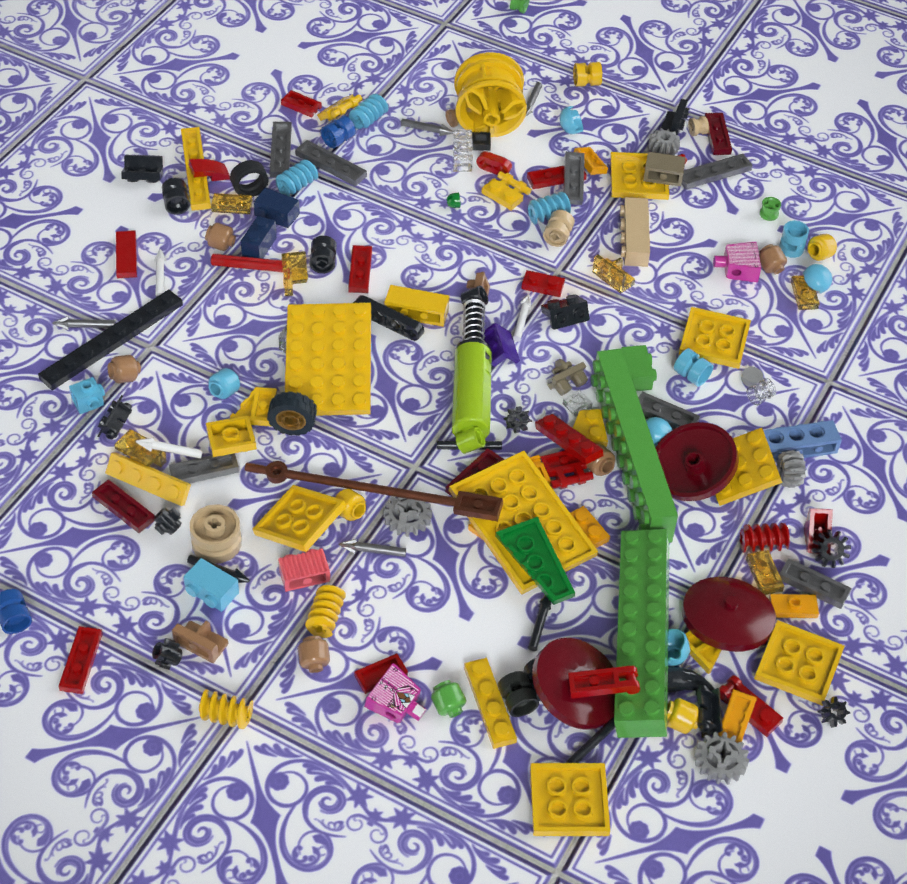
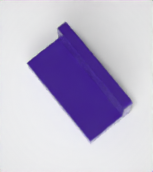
[482,323,520,367]

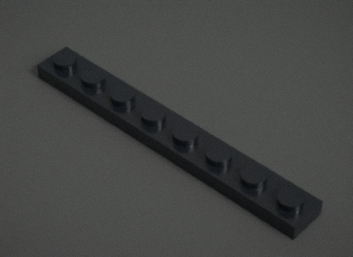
[38,289,183,391]

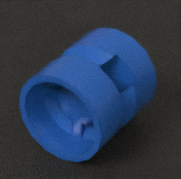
[320,115,356,149]
[0,589,32,634]

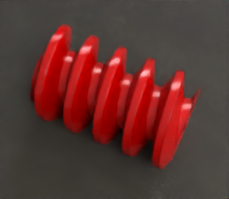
[740,523,790,553]

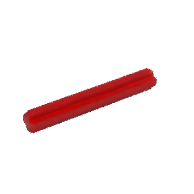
[211,254,290,273]

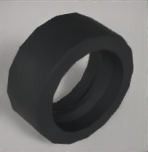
[230,160,269,198]

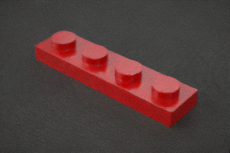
[535,414,604,465]

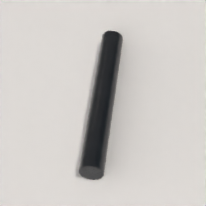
[437,441,502,450]

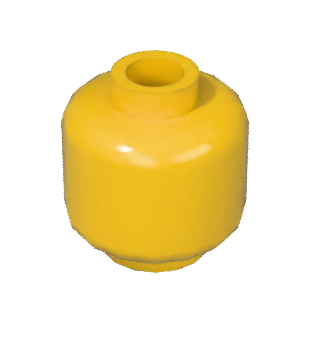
[807,233,837,261]
[335,488,366,521]
[667,698,699,734]

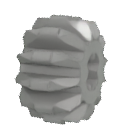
[649,128,680,155]
[776,450,807,488]

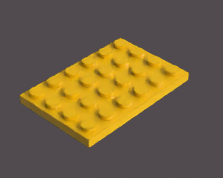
[285,303,371,416]
[449,451,598,595]

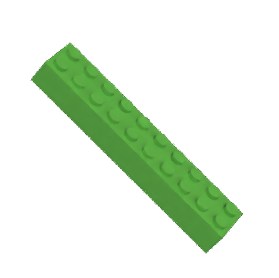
[591,348,678,543]
[614,529,669,738]

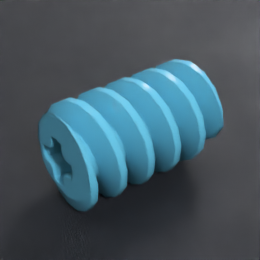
[349,94,389,129]
[276,159,318,196]
[528,192,571,225]

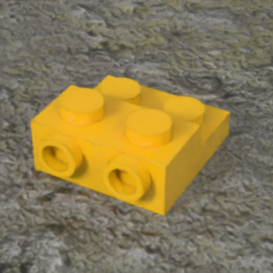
[205,415,257,457]

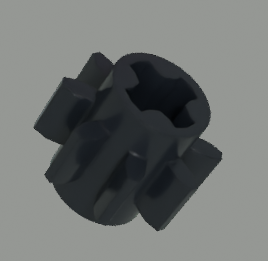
[503,406,532,433]
[153,507,182,535]
[152,638,183,670]
[817,696,851,728]

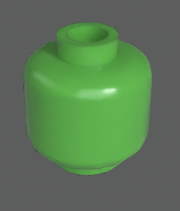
[431,680,467,718]

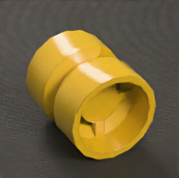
[573,62,602,87]

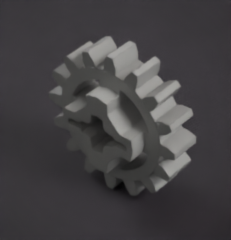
[383,496,432,537]
[694,732,749,785]

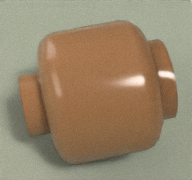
[205,223,236,251]
[759,244,787,275]
[107,355,141,384]
[587,444,615,476]
[297,636,330,673]

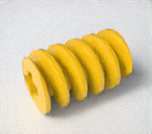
[305,585,346,638]
[199,689,253,729]

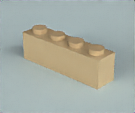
[620,197,650,267]

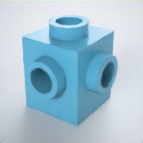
[69,377,105,414]

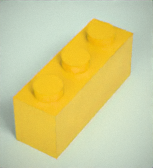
[384,285,450,327]

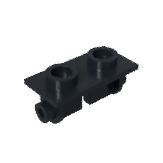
[97,395,132,440]
[696,685,723,739]

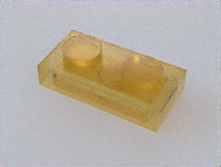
[211,193,253,215]
[791,275,820,310]
[746,550,785,595]

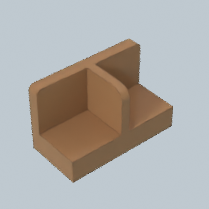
[172,621,229,664]

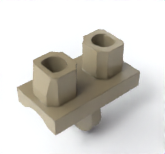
[547,359,588,396]

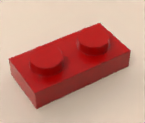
[521,270,565,297]

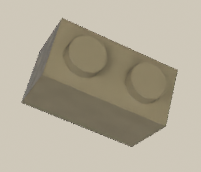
[643,152,686,187]

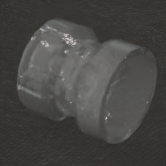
[746,378,776,406]

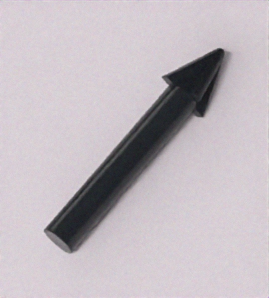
[187,554,250,583]
[528,595,552,651]

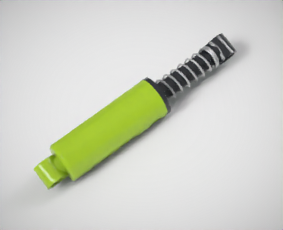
[452,286,492,454]

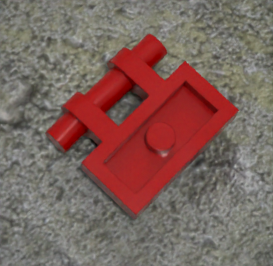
[540,450,594,489]

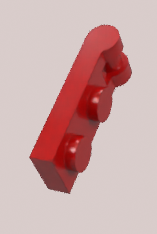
[568,666,640,699]
[719,675,784,737]

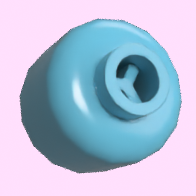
[208,368,240,399]

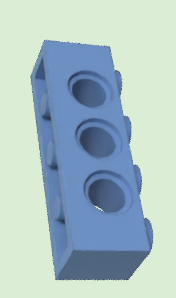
[763,420,842,462]

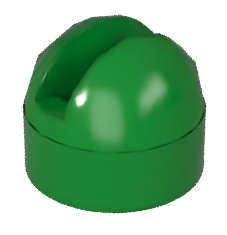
[446,192,461,208]

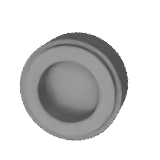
[741,367,763,387]

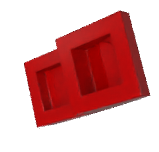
[188,159,230,181]

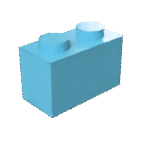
[184,558,239,612]

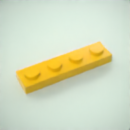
[105,452,191,506]
[464,658,517,749]

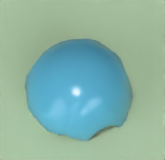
[560,106,584,135]
[803,264,833,294]
[646,417,672,448]
[668,629,690,667]

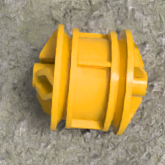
[454,52,527,137]

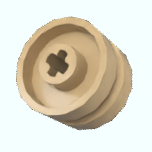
[190,504,242,563]

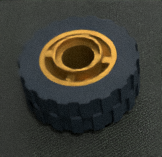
[267,391,317,436]

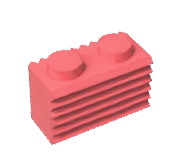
[278,548,330,592]

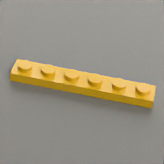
[181,127,211,211]

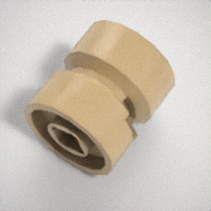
[543,210,575,247]

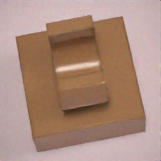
[466,272,490,295]

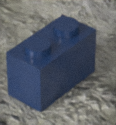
[253,187,300,228]
[241,216,277,259]

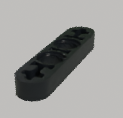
[353,295,425,341]

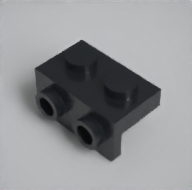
[661,99,690,135]
[121,154,163,183]
[541,294,590,330]

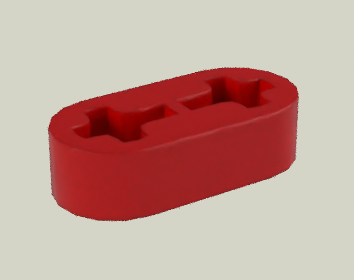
[476,151,512,175]

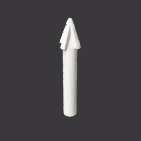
[153,249,167,297]
[513,294,531,342]
[136,438,202,459]

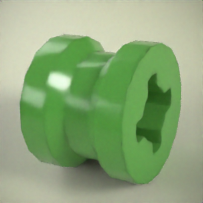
[510,0,529,14]
[760,197,781,221]

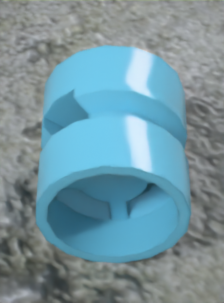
[779,220,809,258]
[674,348,714,387]

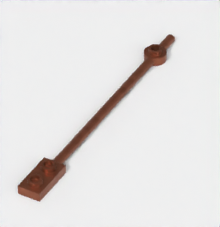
[245,461,503,522]

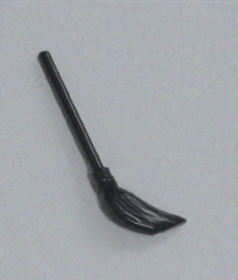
[566,667,714,763]

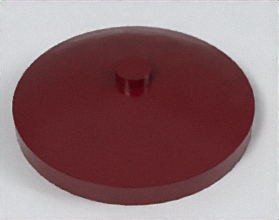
[655,422,739,501]
[682,577,776,652]
[532,638,615,730]

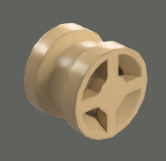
[688,116,709,137]

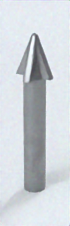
[525,82,542,117]
[401,118,455,136]
[52,316,115,330]
[338,539,406,557]

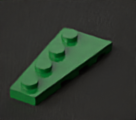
[495,517,575,605]

